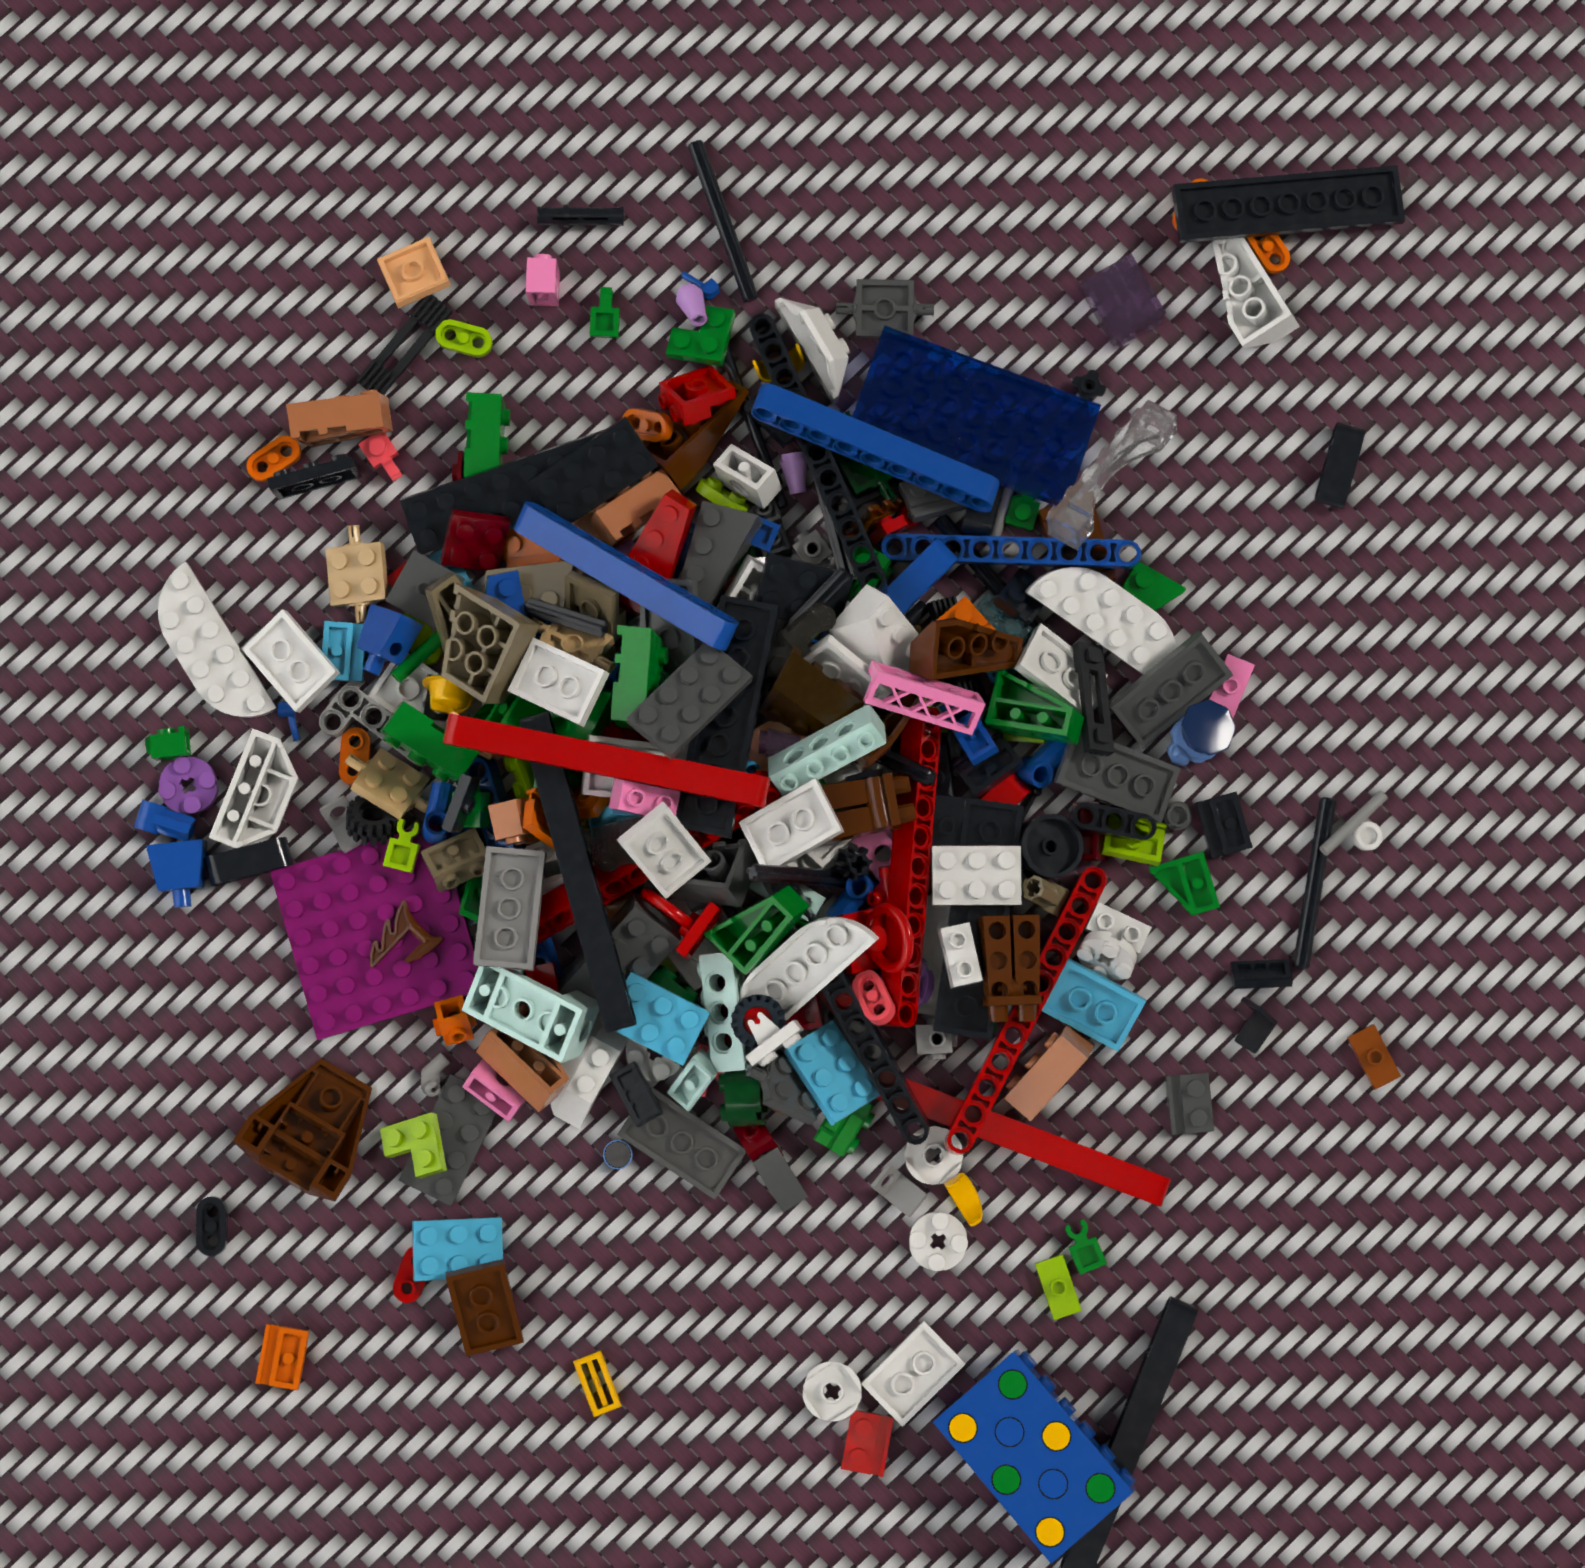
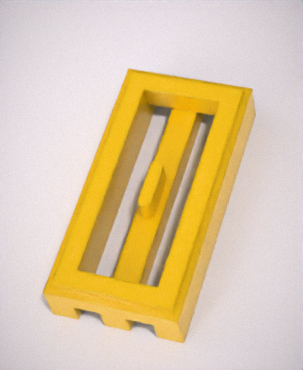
[573,1350,622,1417]

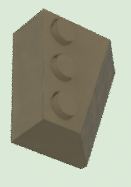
[441,583,540,704]

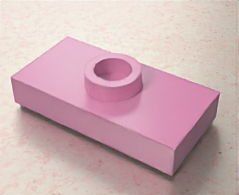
[1209,654,1255,719]

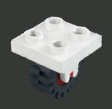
[731,994,804,1067]

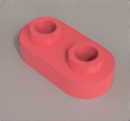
[852,970,895,1025]

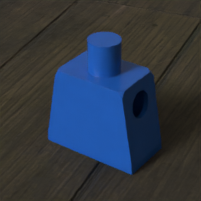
[357,604,423,676]
[146,839,207,908]

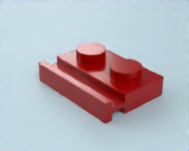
[841,1410,894,1477]

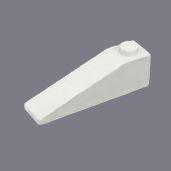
[1213,238,1300,348]

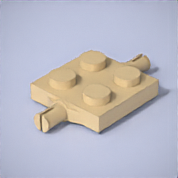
[326,525,389,624]
[532,617,616,674]
[344,748,430,820]

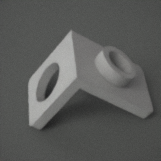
[319,795,362,853]
[871,1164,927,1217]

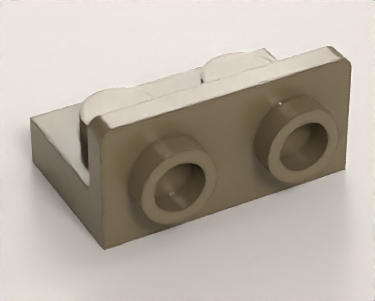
[421,828,486,892]

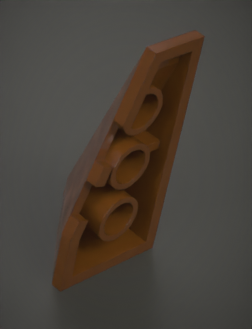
[643,380,749,490]
[909,618,1023,680]

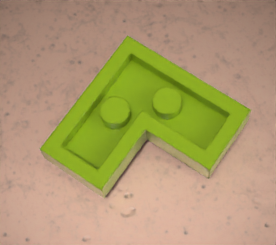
[380,1112,447,1179]

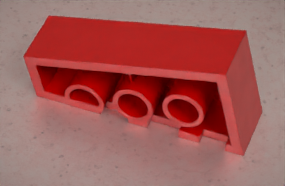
[619,489,697,614]

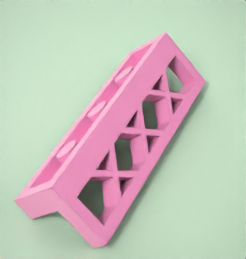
[863,660,986,735]

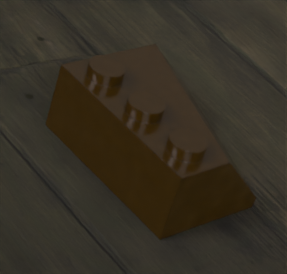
[758,646,864,737]

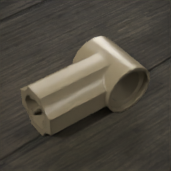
[1021,875,1071,917]

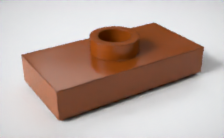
[1347,1024,1401,1090]

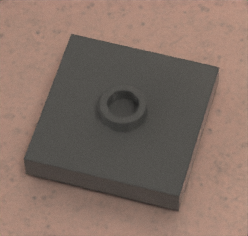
[385,550,465,630]

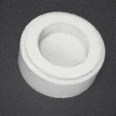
[1352,821,1383,851]

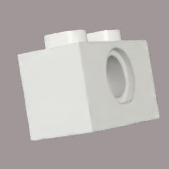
[713,444,782,509]
[1083,902,1152,954]
[938,922,983,989]

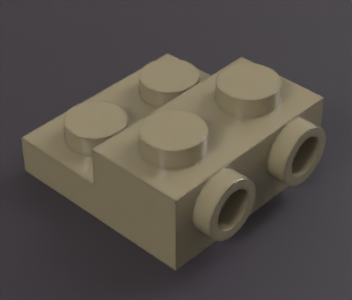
[565,571,626,643]

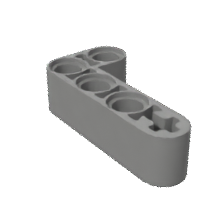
[319,685,427,767]

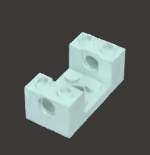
[462,966,599,1063]

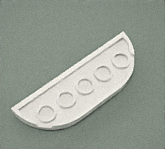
[158,562,278,718]
[1025,567,1177,675]
[739,917,879,1050]

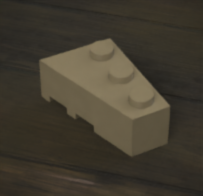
[481,561,583,608]
[425,573,462,653]

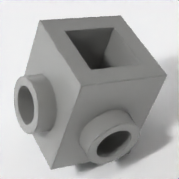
[791,529,833,567]
[914,1018,957,1060]

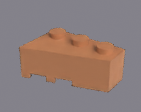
[286,390,393,447]
[589,468,681,547]
[488,798,541,846]
[476,1003,569,1112]
[1004,1024,1095,1122]

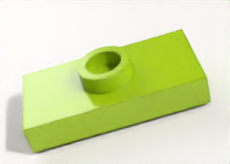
[1034,1254,1082,1320]

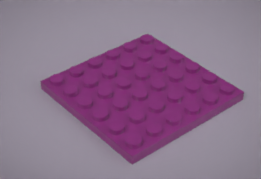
[270,823,479,1040]

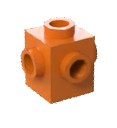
[432,995,477,1046]

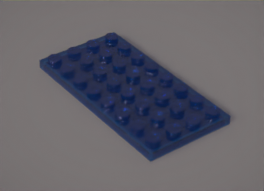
[852,325,1101,510]

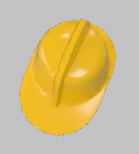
[422,675,474,714]

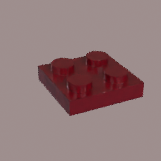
[440,509,511,571]

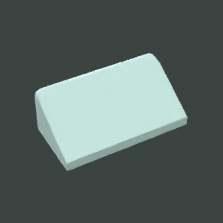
[667,1048,717,1112]

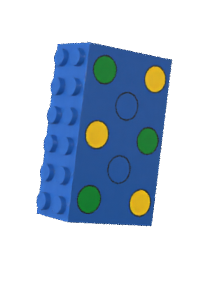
[933,1350,1136,1564]

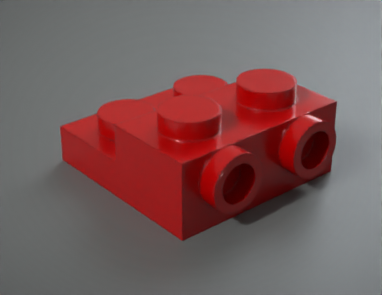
[658,365,736,426]

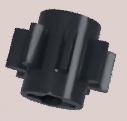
[834,843,873,881]

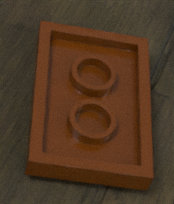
[445,1259,524,1356]

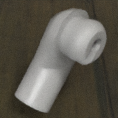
[421,1052,450,1097]

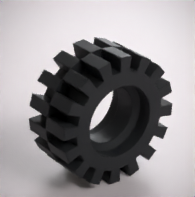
[346,795,399,846]

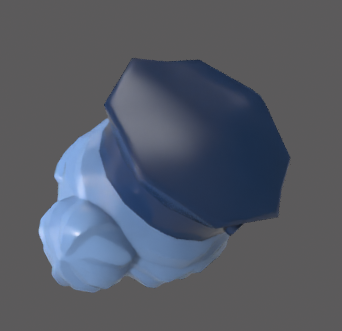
[1167,699,1236,766]

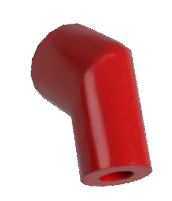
[867,865,890,907]

